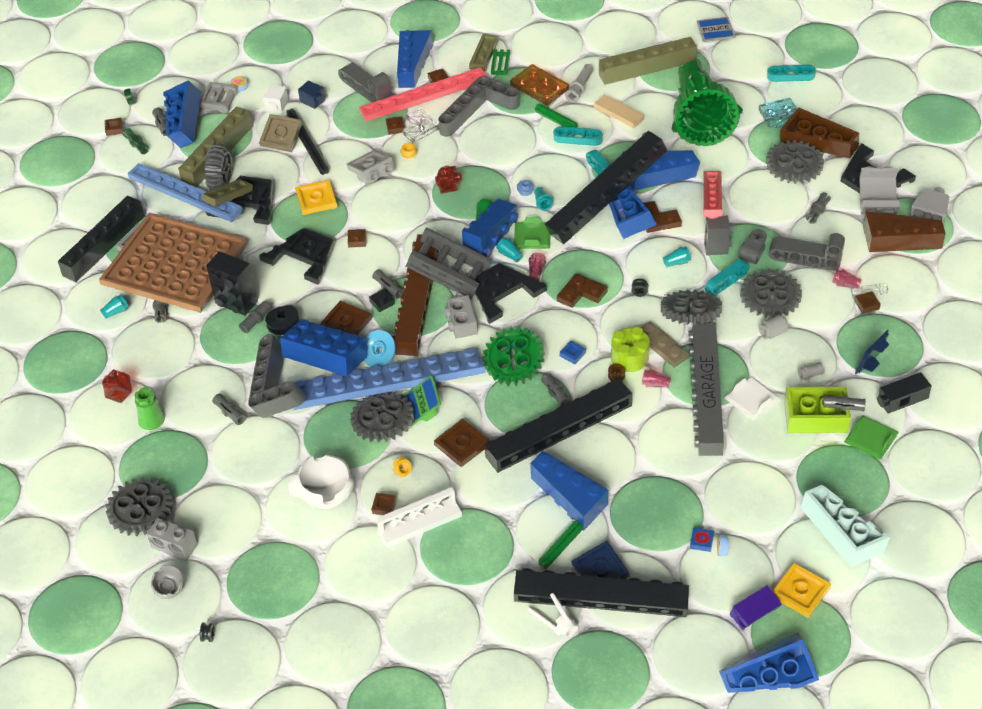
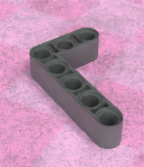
[438,76,519,137]
[248,334,306,418]

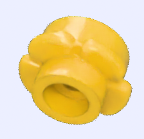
[400,143,417,159]
[393,457,412,477]

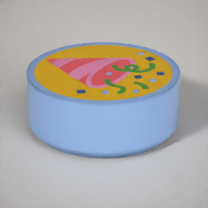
[231,76,248,91]
[717,535,729,557]

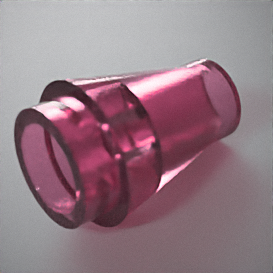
[528,253,546,281]
[832,269,862,289]
[641,369,671,388]

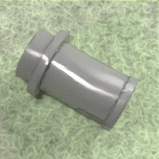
[798,362,825,381]

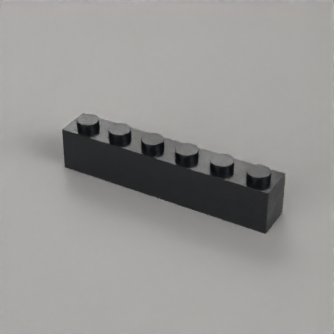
[58,195,145,283]

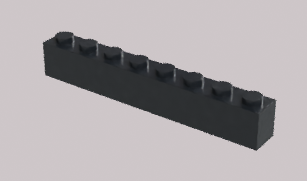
[545,131,667,245]
[484,378,633,473]
[514,568,689,617]

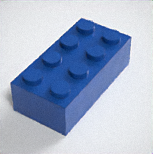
[280,319,367,377]

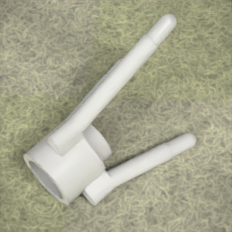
[528,593,578,637]

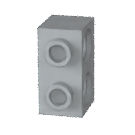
[444,295,477,339]
[147,518,197,561]

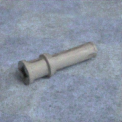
[565,64,594,103]

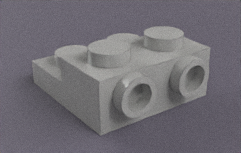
[346,150,395,184]

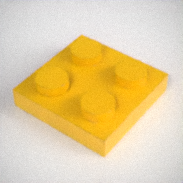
[295,180,337,215]
[773,563,831,618]

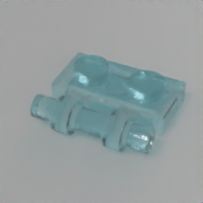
[758,98,797,128]

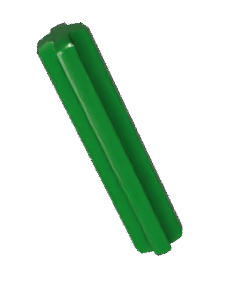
[535,104,578,128]
[538,521,583,569]

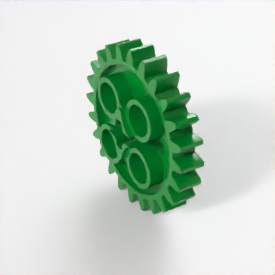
[482,326,545,386]

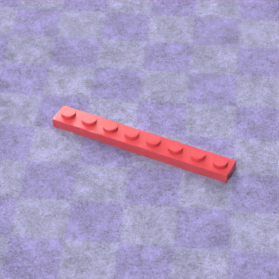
[359,67,488,122]

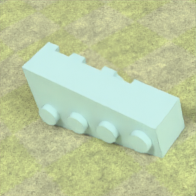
[800,485,890,567]

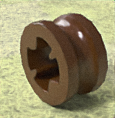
[608,363,625,382]

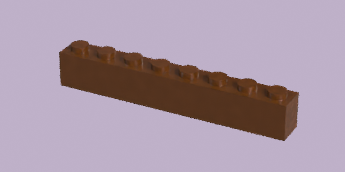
[392,234,439,356]

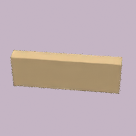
[594,95,644,128]

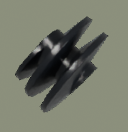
[265,305,299,335]

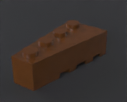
[780,107,860,158]
[863,211,946,252]

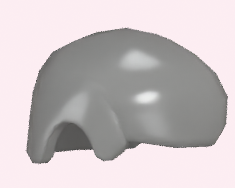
[151,565,184,599]

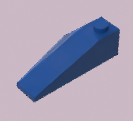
[719,633,819,693]

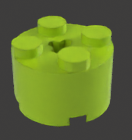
[611,327,650,372]

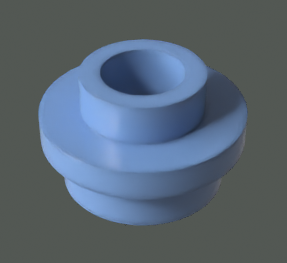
[517,180,534,196]

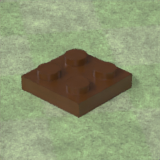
[320,300,372,335]
[434,419,490,467]

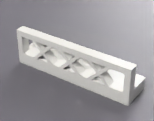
[376,487,462,548]

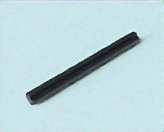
[286,108,329,175]

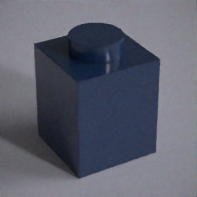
[298,80,325,109]

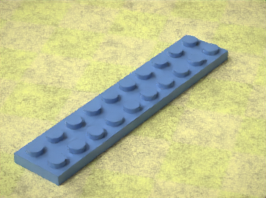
[294,348,485,410]

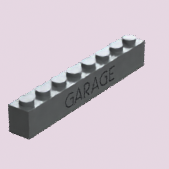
[688,323,724,456]

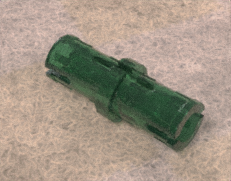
[123,128,149,154]

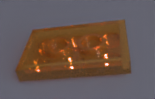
[510,64,569,106]

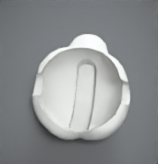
[288,455,354,509]

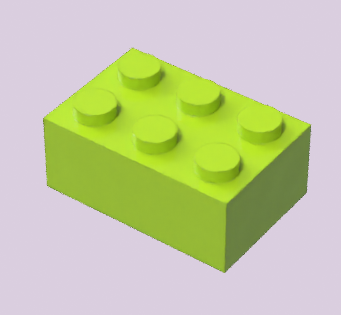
[784,387,851,433]

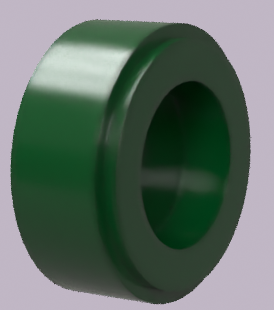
[124,88,135,105]

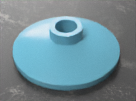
[364,330,396,367]

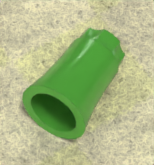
[134,387,165,430]

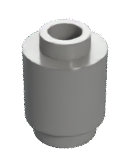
[759,315,789,339]

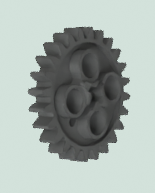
[766,140,824,184]
[740,268,802,318]
[661,290,722,325]
[350,392,415,443]
[106,477,173,536]

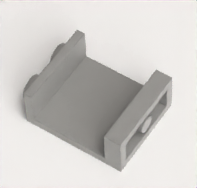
[859,166,900,215]

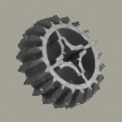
[204,144,233,190]

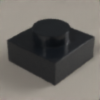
[369,289,395,313]

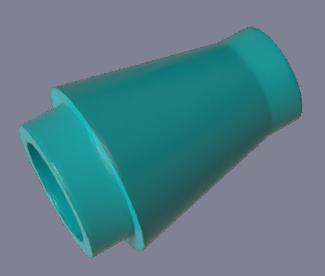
[534,187,553,211]
[496,237,523,263]
[663,247,691,268]
[100,294,129,319]

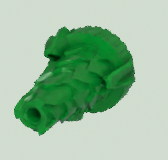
[671,59,743,146]

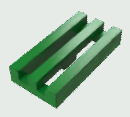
[491,49,510,75]

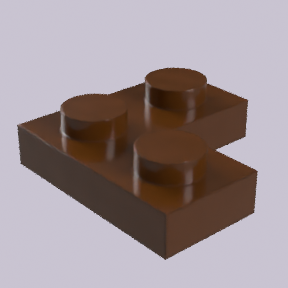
[643,201,682,233]
[557,273,608,308]

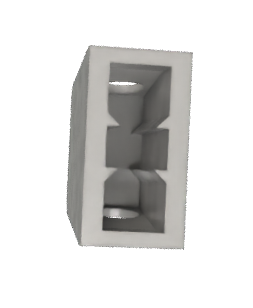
[910,187,950,226]

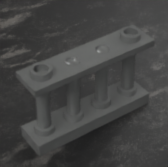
[405,227,492,300]

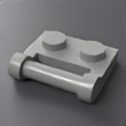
[199,82,238,114]

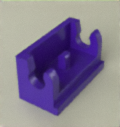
[729,585,782,630]

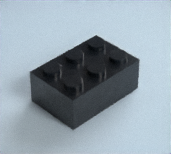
[206,251,258,316]

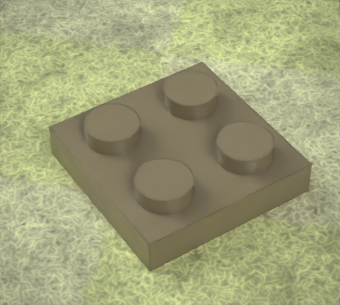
[259,114,302,152]

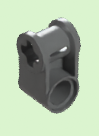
[738,229,767,264]

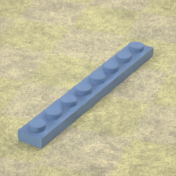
[127,163,243,222]

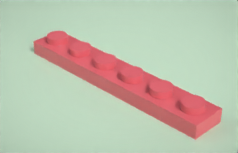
[704,171,722,219]

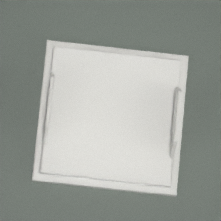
[724,377,780,420]

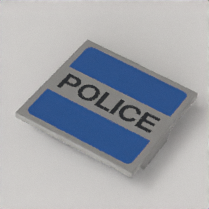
[697,17,736,42]

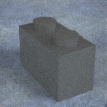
[704,215,733,256]

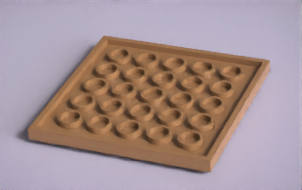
[99,212,247,313]

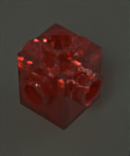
[435,166,462,194]
[102,369,132,403]

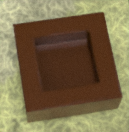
[427,69,448,83]
[385,116,405,135]
[105,118,123,136]
[347,229,366,248]
[854,291,881,314]
[371,493,397,515]

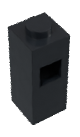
[877,372,932,414]

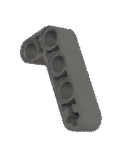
[338,62,391,103]
[769,233,845,271]

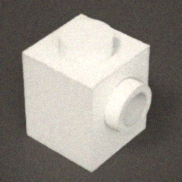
[263,85,288,112]

